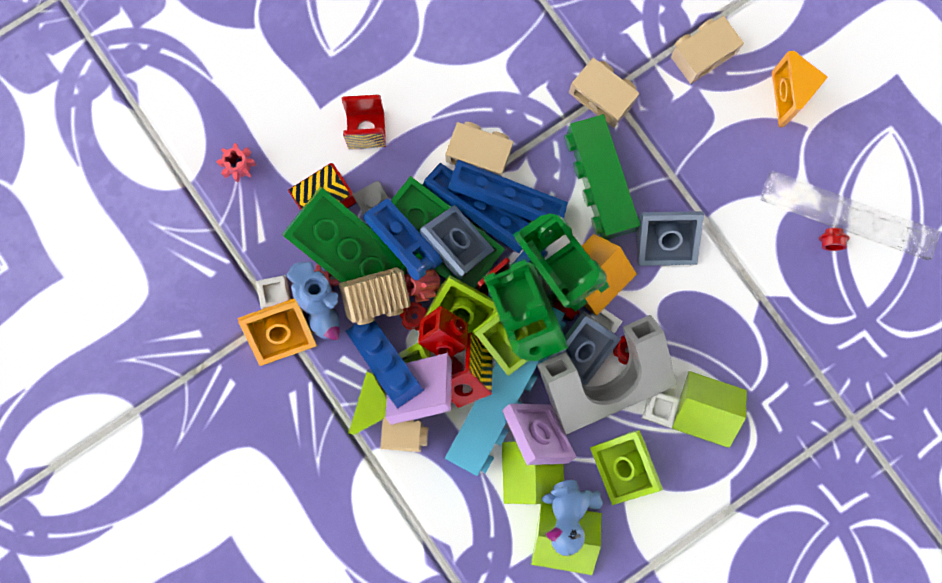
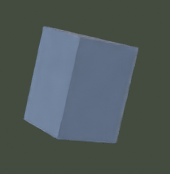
[420,205,494,280]
[636,211,704,266]
[547,311,621,385]

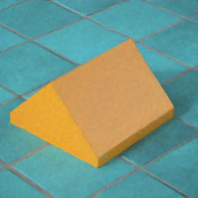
[771,51,828,127]
[582,234,637,316]
[238,298,317,366]

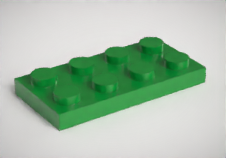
[391,176,505,289]
[281,187,407,283]

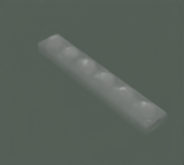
[760,171,941,261]

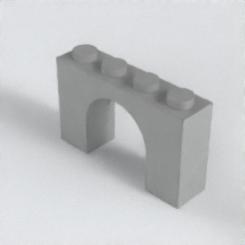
[537,315,677,435]

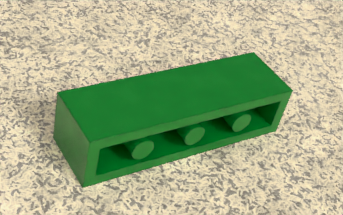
[564,114,641,240]

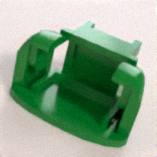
[513,214,610,311]
[483,259,569,361]

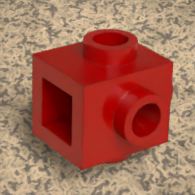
[418,306,469,358]

